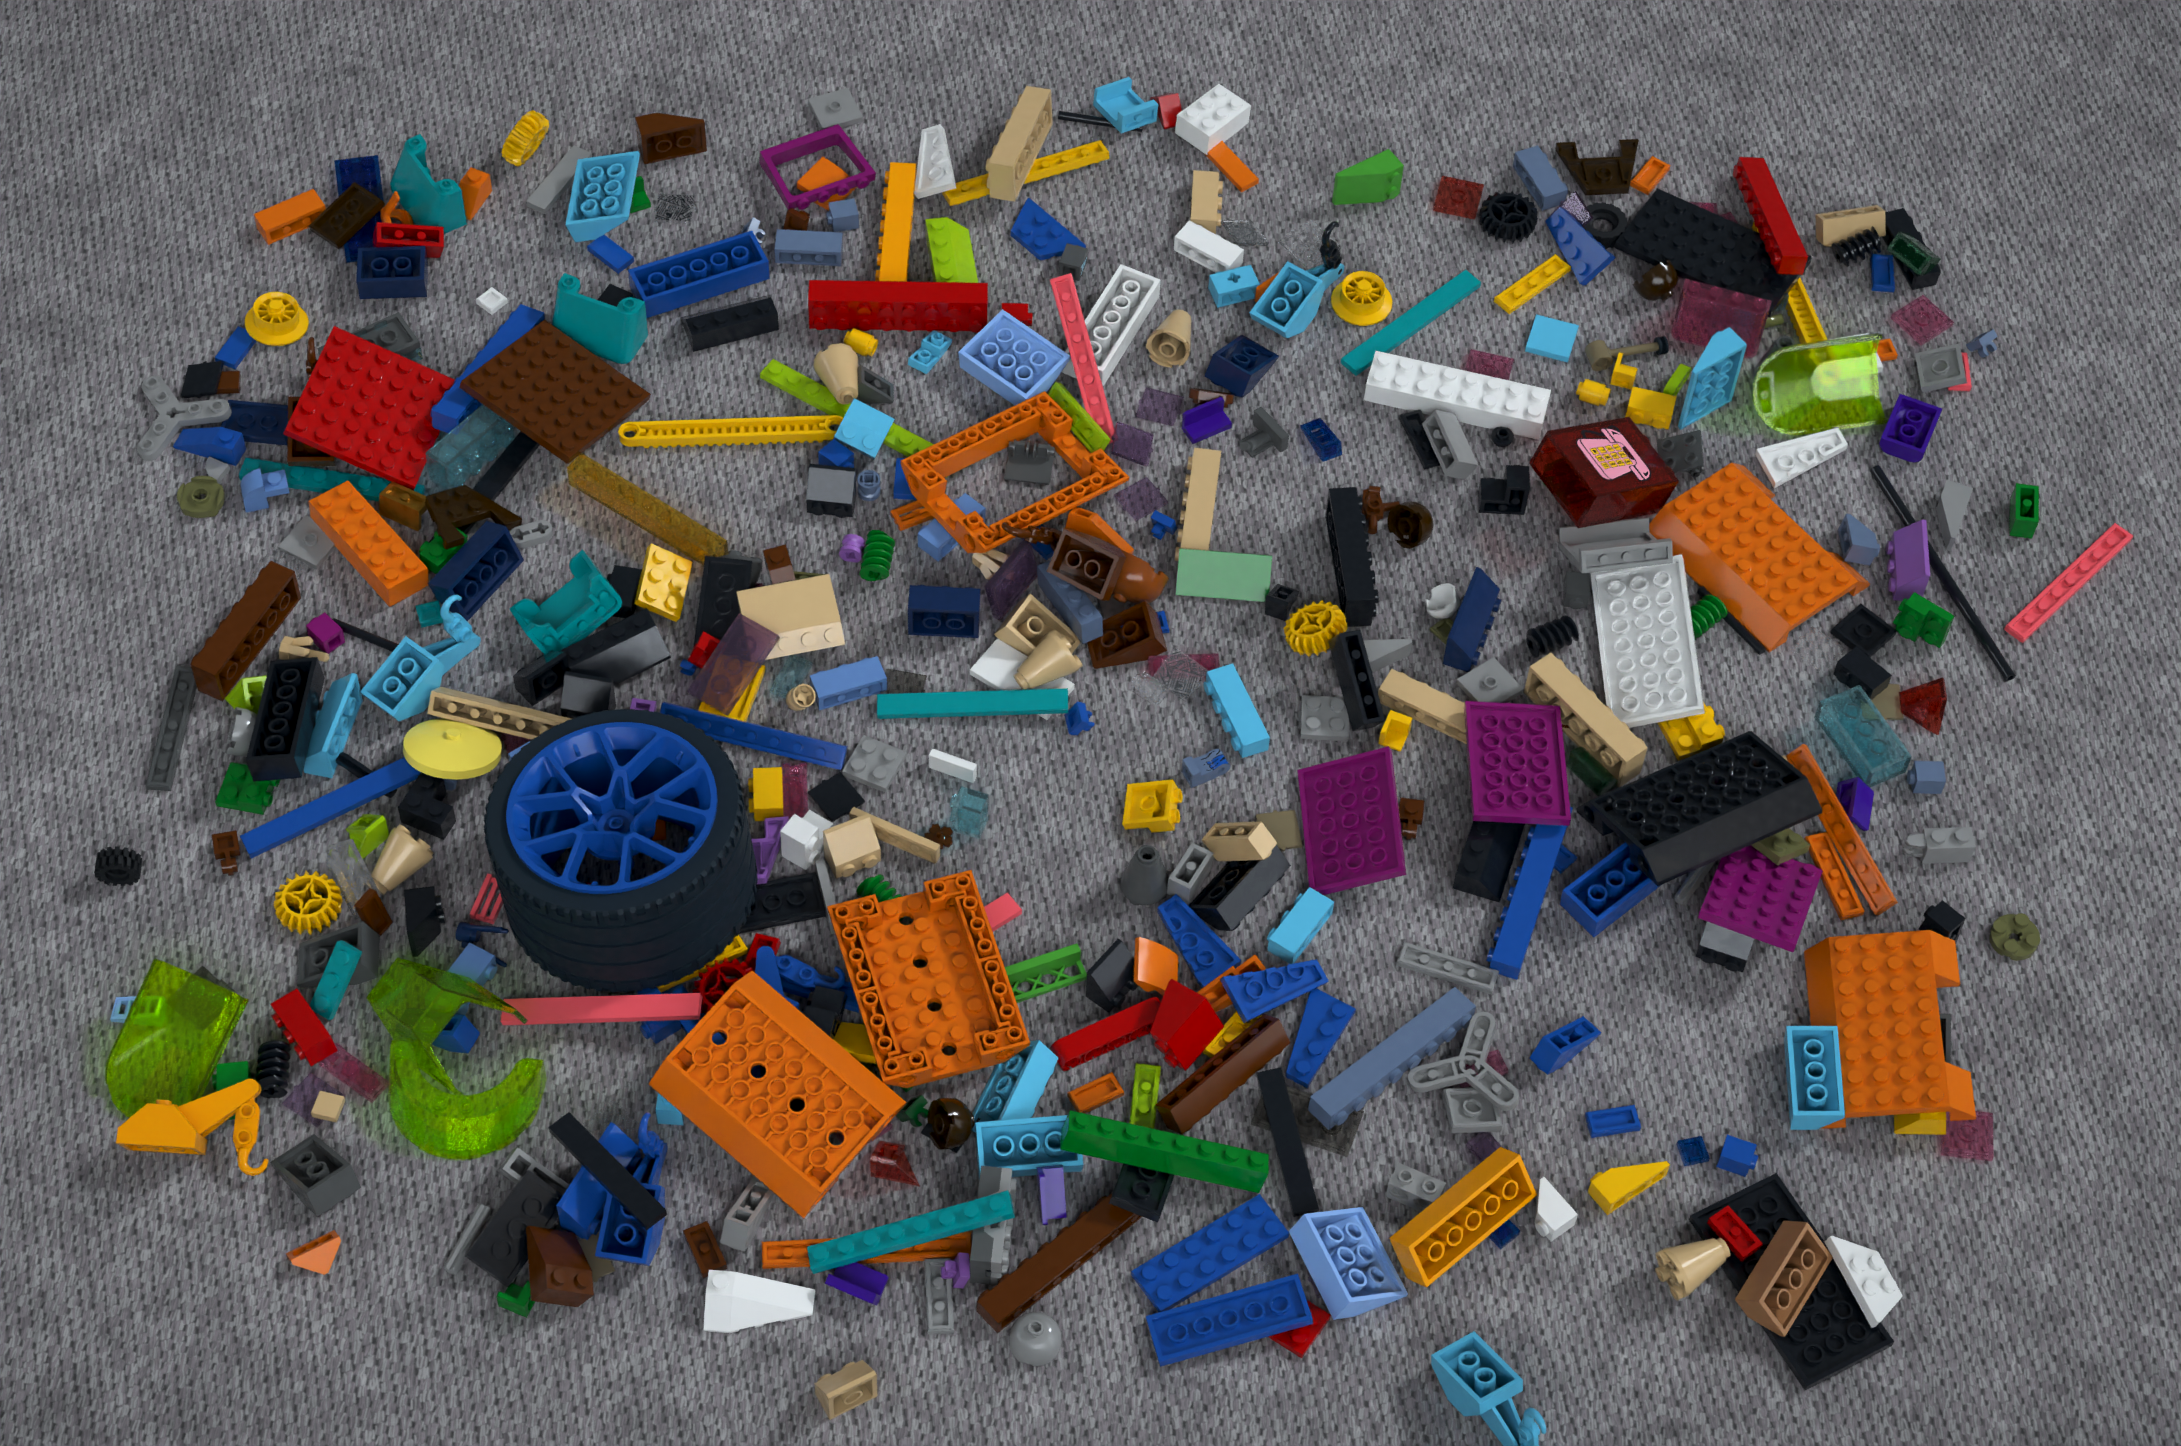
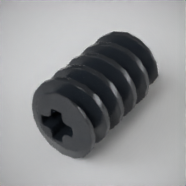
[1832,226,1881,267]
[1526,615,1579,658]
[255,1041,291,1098]

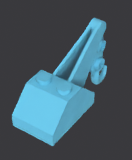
[360,595,481,721]
[1431,1331,1547,1446]

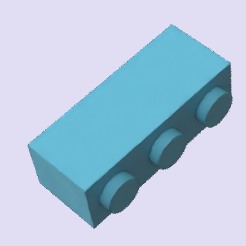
[1267,887,1334,964]

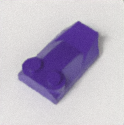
[1879,394,1942,463]

